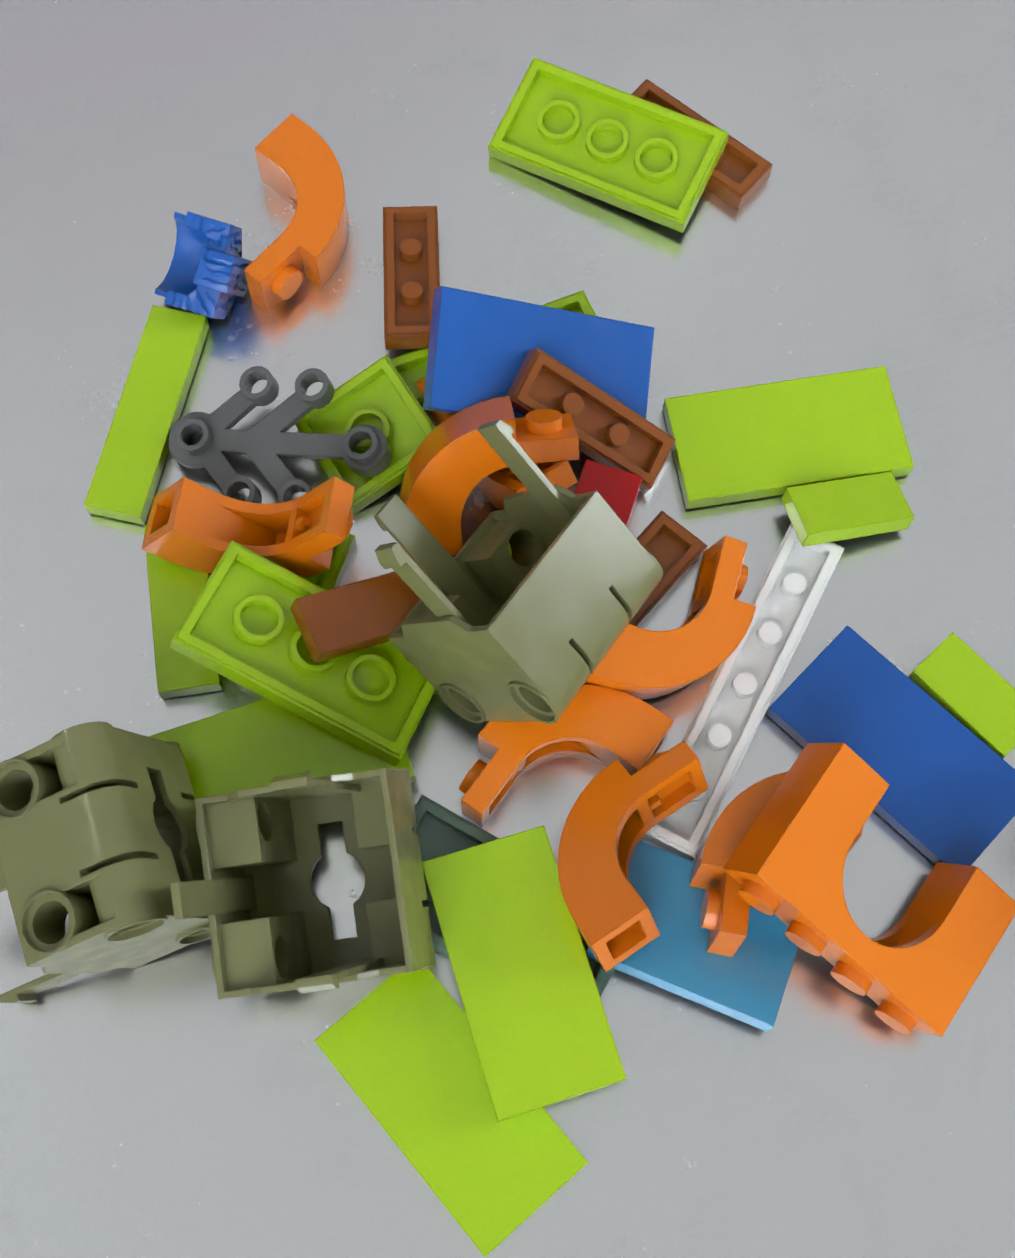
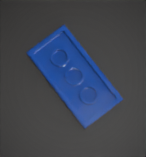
[423,286,655,419]
[766,625,1015,866]

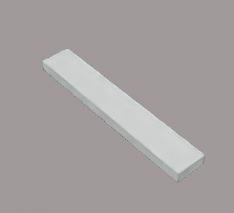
[643,523,845,861]

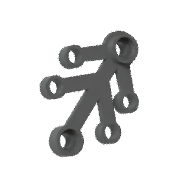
[168,366,392,503]

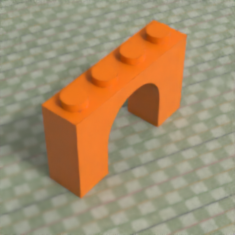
[723,743,1015,1037]

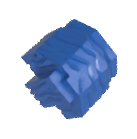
[154,211,253,319]

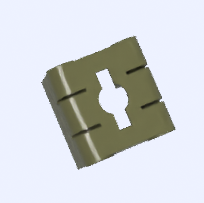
[374,420,663,724]
[0,721,211,1003]
[170,768,437,1000]

